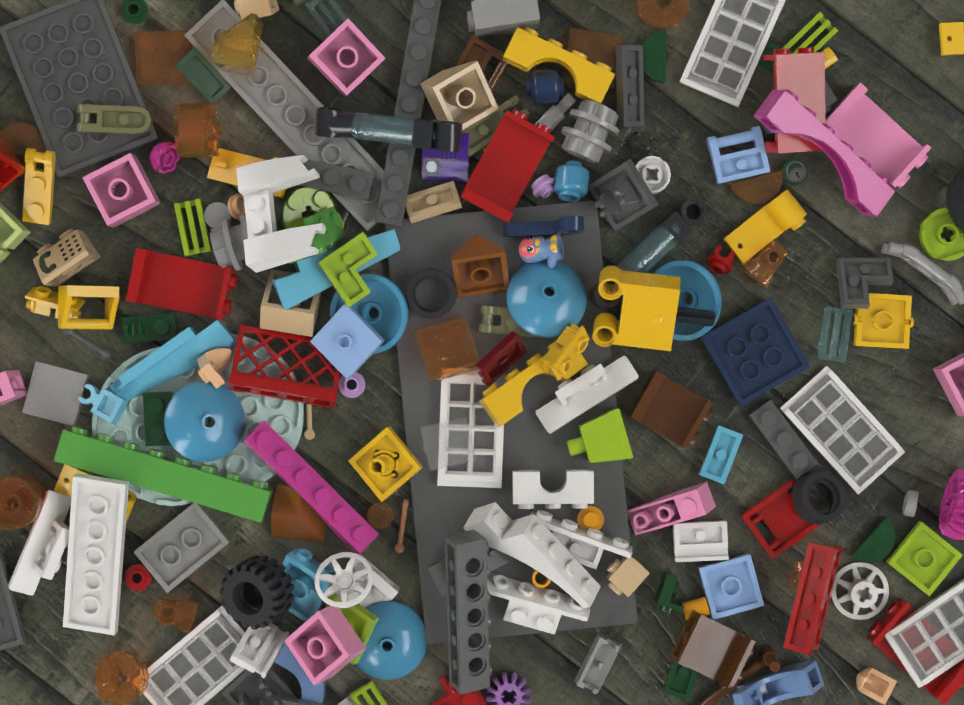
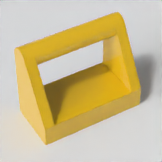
[58,285,119,330]

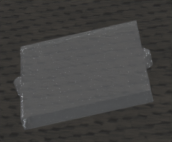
[420,417,476,471]

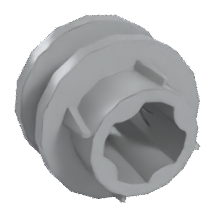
[561,100,620,163]
[210,213,248,271]

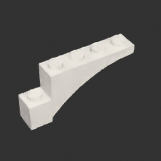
[463,502,601,608]

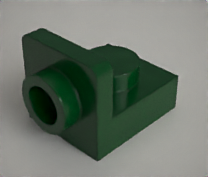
[654,570,684,614]

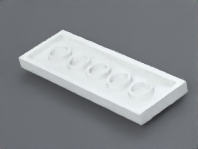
[63,473,129,635]

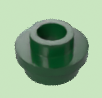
[121,0,148,24]

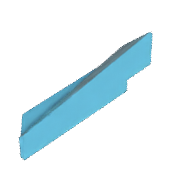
[272,229,400,309]
[109,320,237,401]

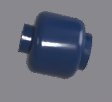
[525,69,564,104]

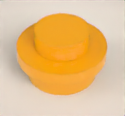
[577,506,604,530]

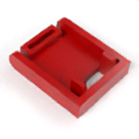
[740,479,823,559]

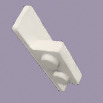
[536,356,639,434]
[8,490,71,595]
[530,510,633,569]
[487,573,590,635]

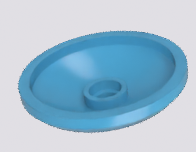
[506,259,587,338]
[654,260,722,341]
[330,273,408,354]
[164,381,245,462]
[356,600,427,680]

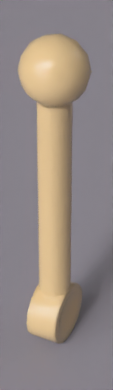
[304,404,315,440]

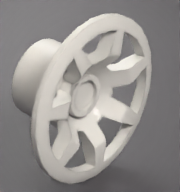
[315,552,374,608]
[831,562,889,620]

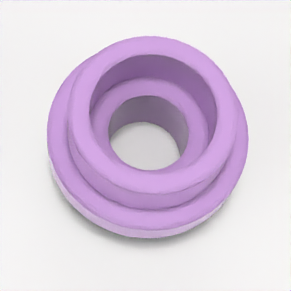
[531,174,555,199]
[339,372,365,398]

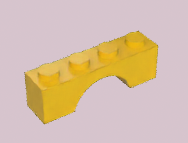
[503,27,615,104]
[479,341,589,427]

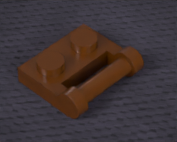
[455,35,511,94]

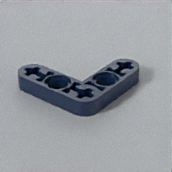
[503,216,584,238]

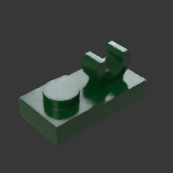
[121,313,178,344]

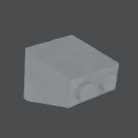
[467,0,540,38]

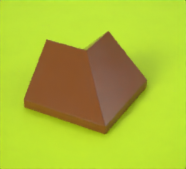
[451,234,509,298]
[271,483,326,542]

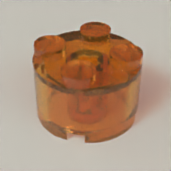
[174,102,221,158]
[0,474,46,531]

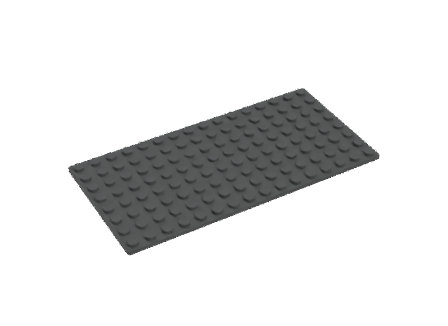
[385,200,638,644]

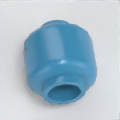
[553,160,590,202]

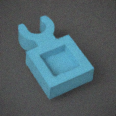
[78,384,129,425]

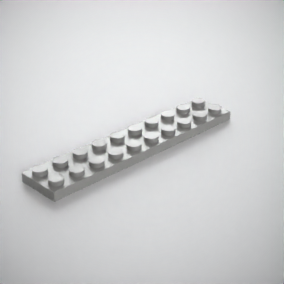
[184,0,384,231]

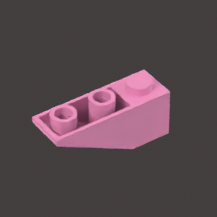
[627,482,716,536]

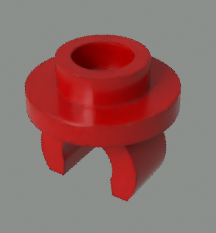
[706,245,735,275]

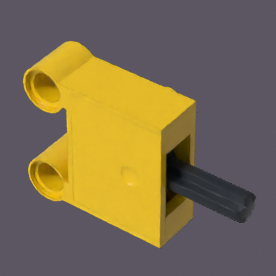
[592,266,716,351]

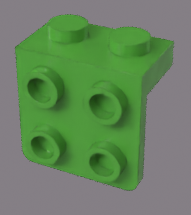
[289,206,345,264]

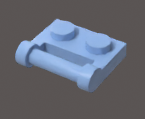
[707,126,770,184]

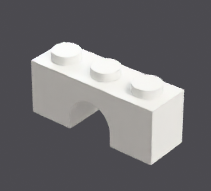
[512,469,594,509]

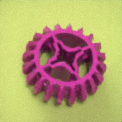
[938,468,964,540]

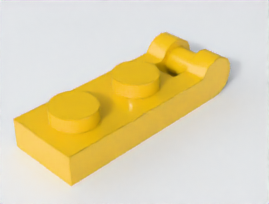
[22,148,56,225]

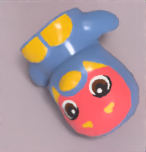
[518,234,564,269]

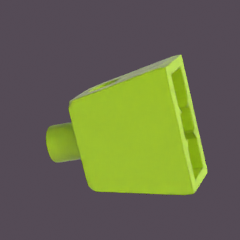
[566,407,633,463]

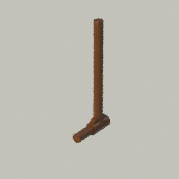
[697,644,781,705]

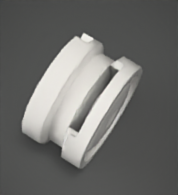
[635,156,671,194]

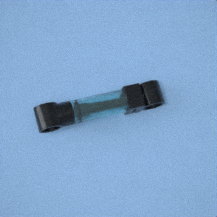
[315,107,462,152]
[590,198,707,308]

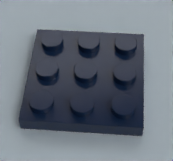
[700,298,810,407]

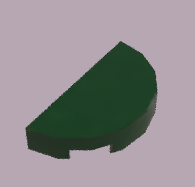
[642,30,667,84]
[849,516,896,563]

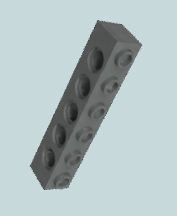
[445,530,492,695]

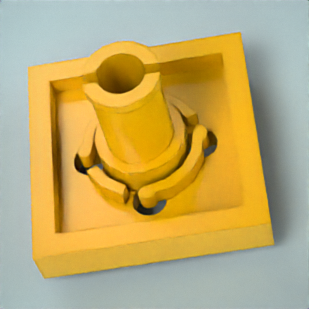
[348,426,423,502]

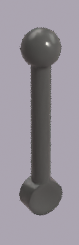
[62,329,112,360]

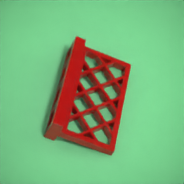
[228,325,340,409]
[783,542,843,655]

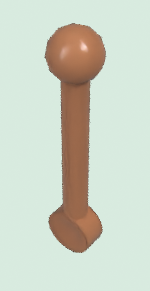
[394,498,409,554]

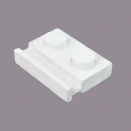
[673,520,729,562]
[230,623,290,678]

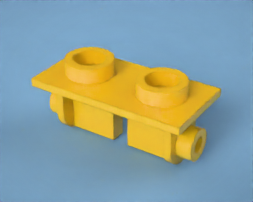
[25,286,85,319]
[541,324,590,381]

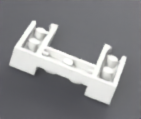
[236,155,326,273]

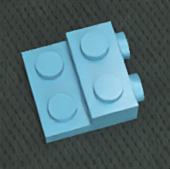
[282,548,336,622]

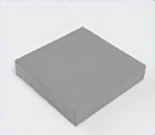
[22,361,89,426]

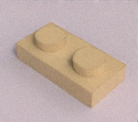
[406,181,462,224]

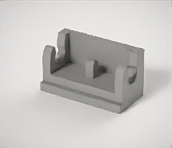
[575,633,622,694]

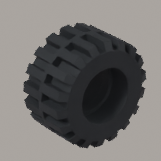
[220,555,295,630]

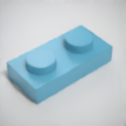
[698,425,743,484]

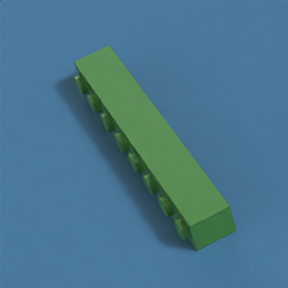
[54,425,274,523]

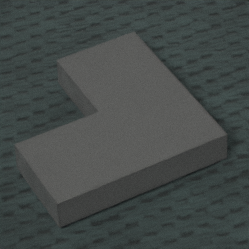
[836,258,894,309]

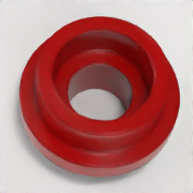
[125,564,152,591]

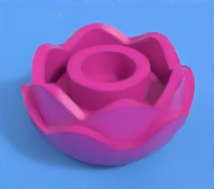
[150,142,181,174]

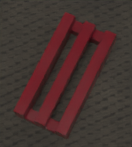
[475,331,526,387]

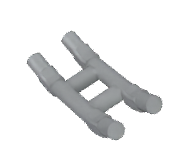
[881,242,964,305]

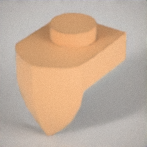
[197,348,232,389]
[856,667,897,705]

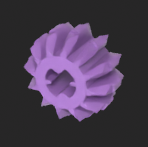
[486,671,531,705]

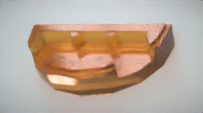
[730,170,783,204]

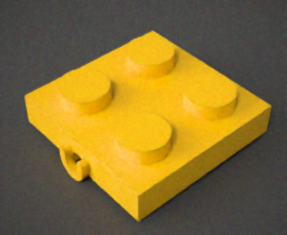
[853,293,914,349]

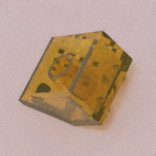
[211,13,263,77]

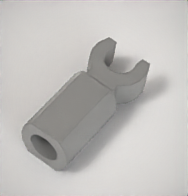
[535,93,576,130]

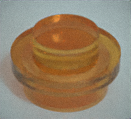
[367,502,394,529]

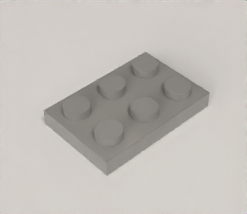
[134,503,231,593]

